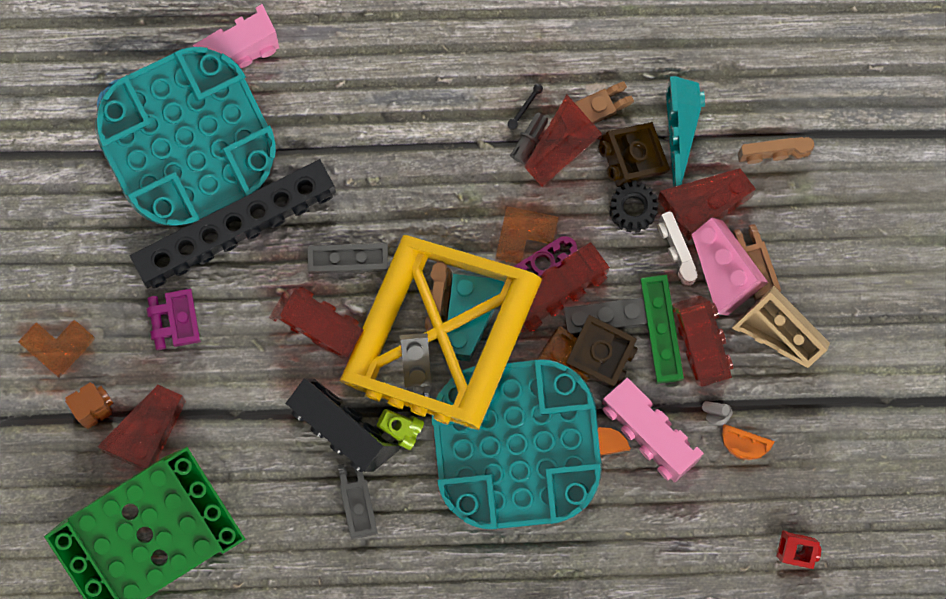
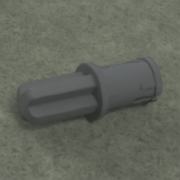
[510,113,548,164]

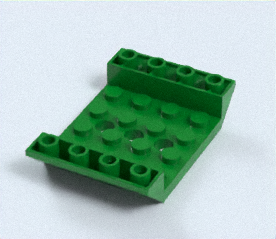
[44,447,246,599]

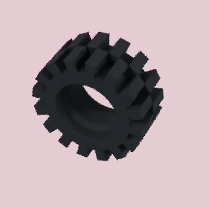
[610,181,658,233]

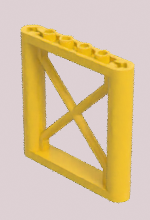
[340,235,542,430]

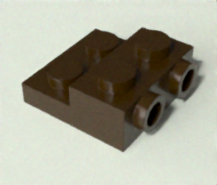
[598,122,670,187]
[565,315,638,389]

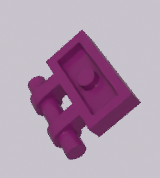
[146,289,201,350]

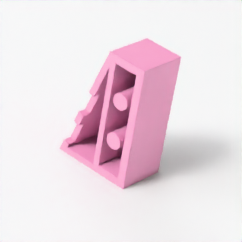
[193,4,279,68]

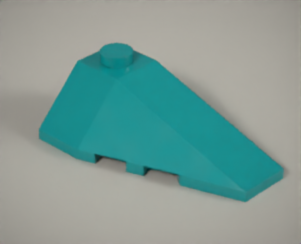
[666,76,705,193]

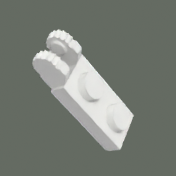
[657,211,698,287]

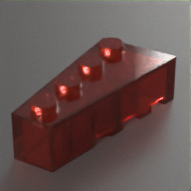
[521,242,610,333]

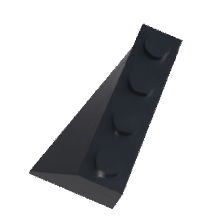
[285,378,402,472]

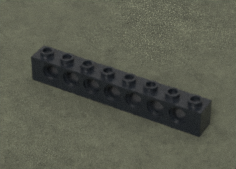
[129,159,336,289]

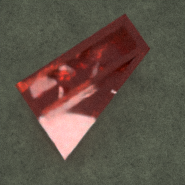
[525,94,603,188]
[658,168,756,241]
[269,287,364,358]
[672,296,734,387]
[97,385,186,470]

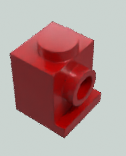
[776,530,822,569]

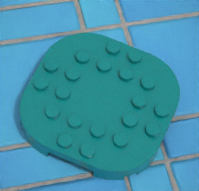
[95,47,276,226]
[432,360,602,529]

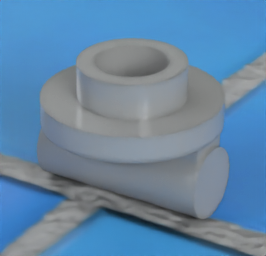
[702,401,733,426]

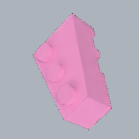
[692,218,768,316]

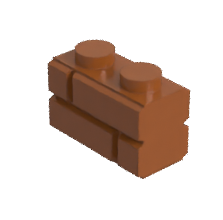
[65,382,114,429]

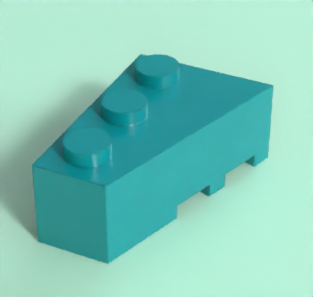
[444,274,505,362]

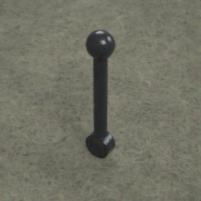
[508,84,543,130]

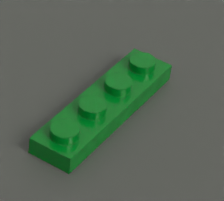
[640,275,684,384]

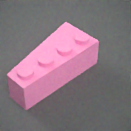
[602,378,704,483]

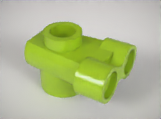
[377,409,424,450]

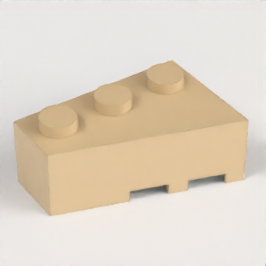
[732,286,830,368]

